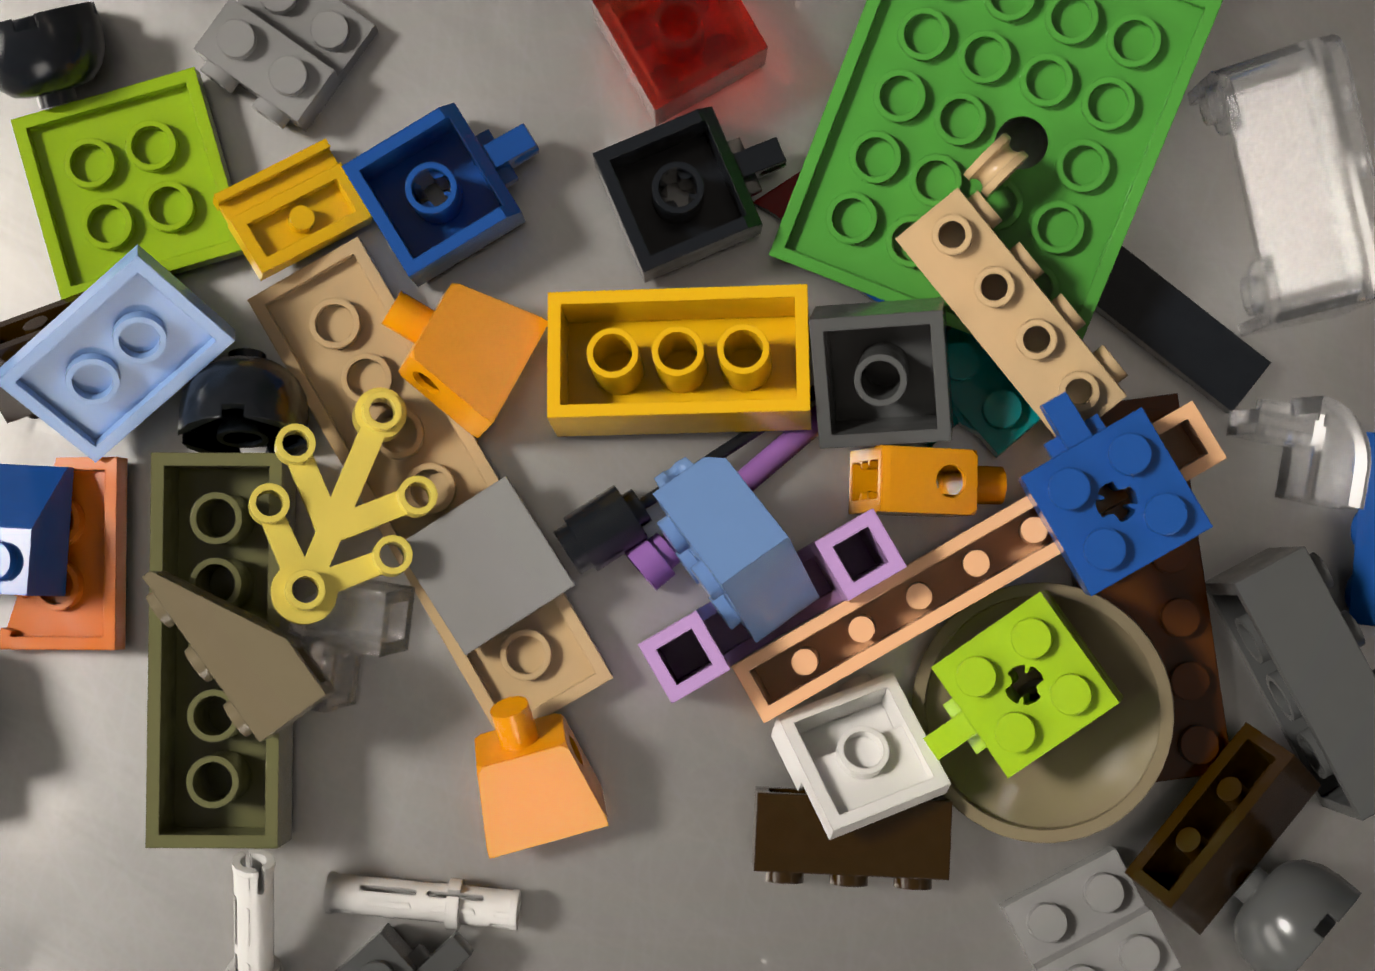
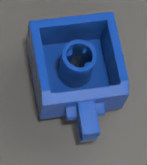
[341,103,539,287]
[1018,391,1213,596]

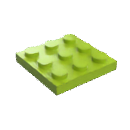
[11,67,244,300]

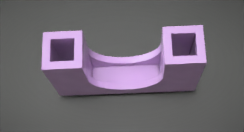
[638,508,907,703]

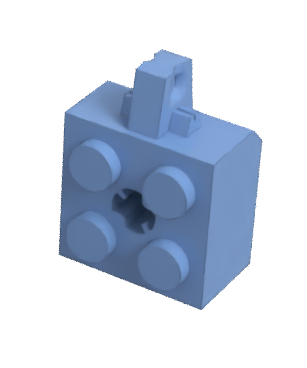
[653,457,820,643]

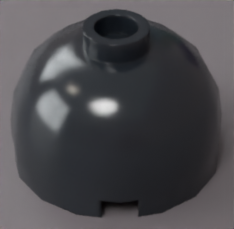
[0,1,106,110]
[178,348,309,455]

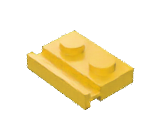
[213,138,373,281]

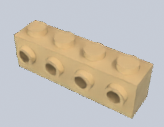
[895,187,1128,437]

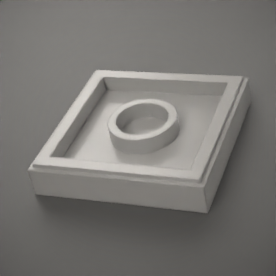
[397,476,576,655]

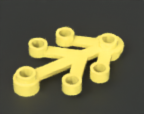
[248,387,438,625]

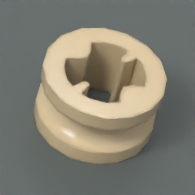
[963,132,1029,198]

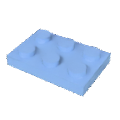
[0,244,235,463]

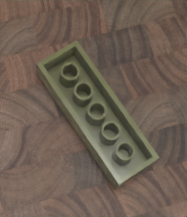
[145,452,296,849]

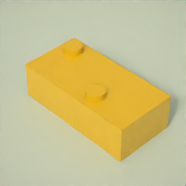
[547,284,812,437]

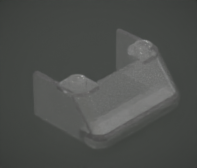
[1187,34,1375,337]

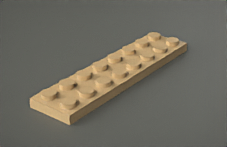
[247,236,614,730]

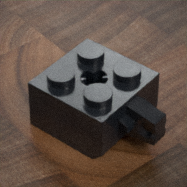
[593,106,787,283]

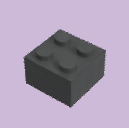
[809,297,953,449]

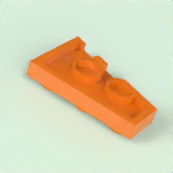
[0,457,128,650]

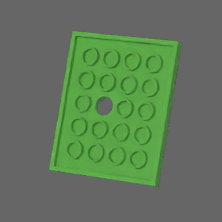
[768,0,1223,340]

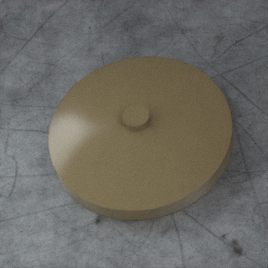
[911,582,1175,843]

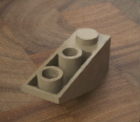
[142,571,336,742]

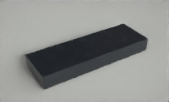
[1095,246,1271,414]

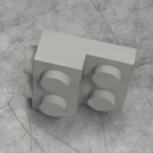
[193,0,378,132]
[999,845,1181,971]

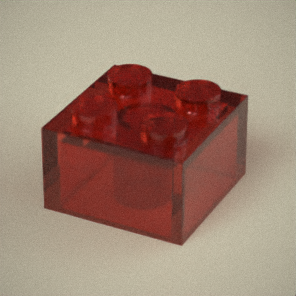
[591,0,768,126]

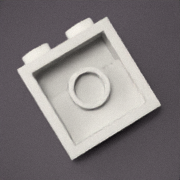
[771,671,951,840]

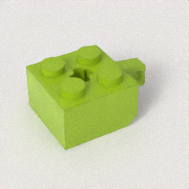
[923,590,1124,778]

